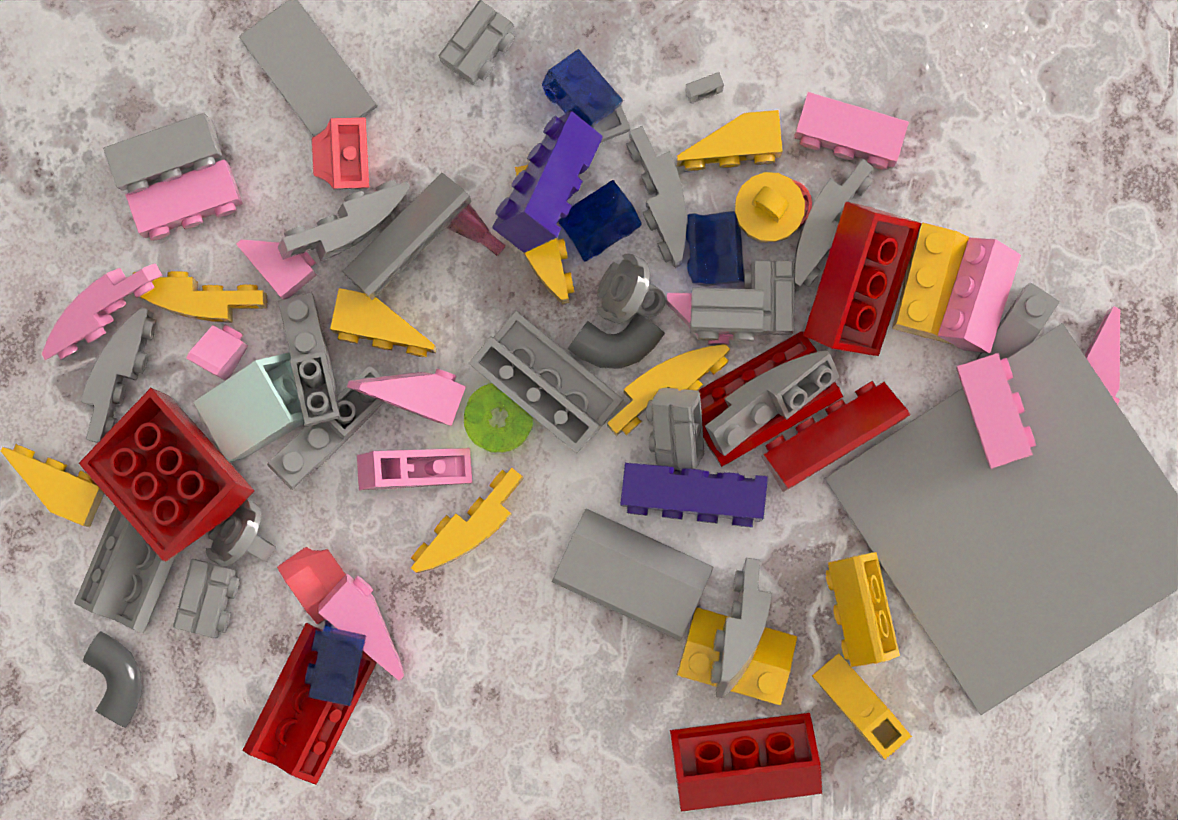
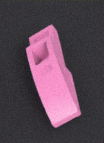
[42,263,162,360]

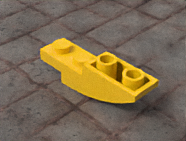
[515,165,575,304]
[132,271,267,323]
[607,344,730,436]
[411,468,524,573]

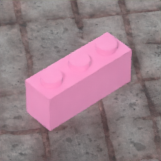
[794,92,909,170]
[125,159,243,241]
[938,237,1021,353]
[956,353,1036,468]

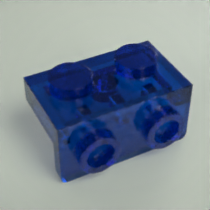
[542,49,623,128]
[558,180,642,262]
[686,211,744,286]
[304,621,366,706]

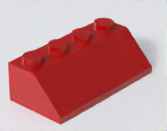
[803,201,922,356]
[761,381,911,492]
[670,713,822,812]

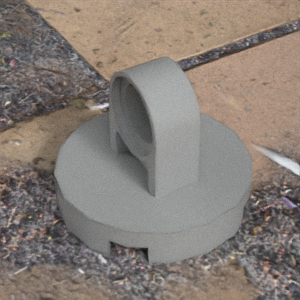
[597,254,666,324]
[206,499,276,567]

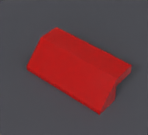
[698,331,843,467]
[242,623,377,785]

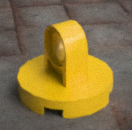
[735,172,805,243]

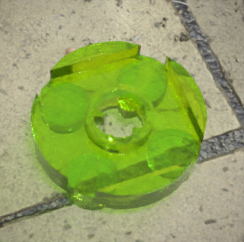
[463,383,533,453]

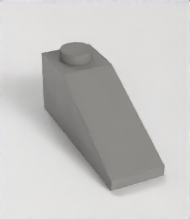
[976,282,1060,360]

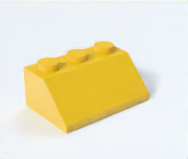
[892,222,969,345]
[826,552,900,667]
[676,607,797,706]

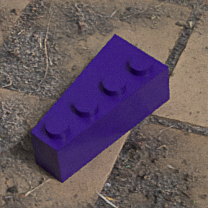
[492,111,603,253]
[620,462,768,528]

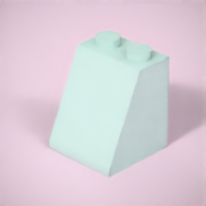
[193,353,305,462]

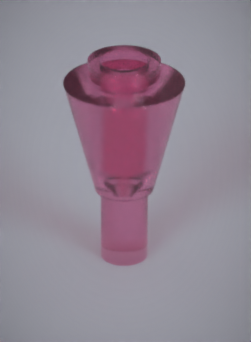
[447,204,506,256]

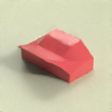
[312,117,369,189]
[277,547,346,625]

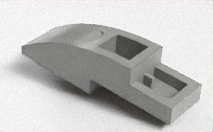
[626,126,686,268]
[794,159,874,291]
[278,180,410,261]
[278,292,341,427]
[81,308,156,443]
[705,350,840,456]
[267,365,384,490]
[711,558,772,698]

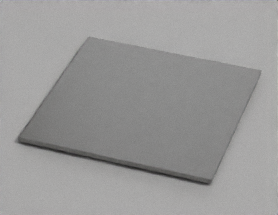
[824,323,1178,715]

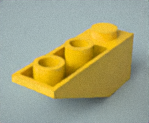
[676,110,783,171]
[330,288,437,357]
[0,444,104,527]
[812,653,912,760]

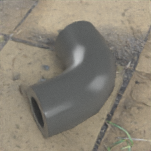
[568,313,665,369]
[83,631,142,728]

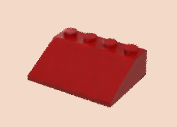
[79,387,255,562]

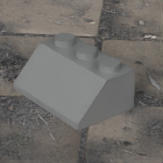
[103,113,222,194]

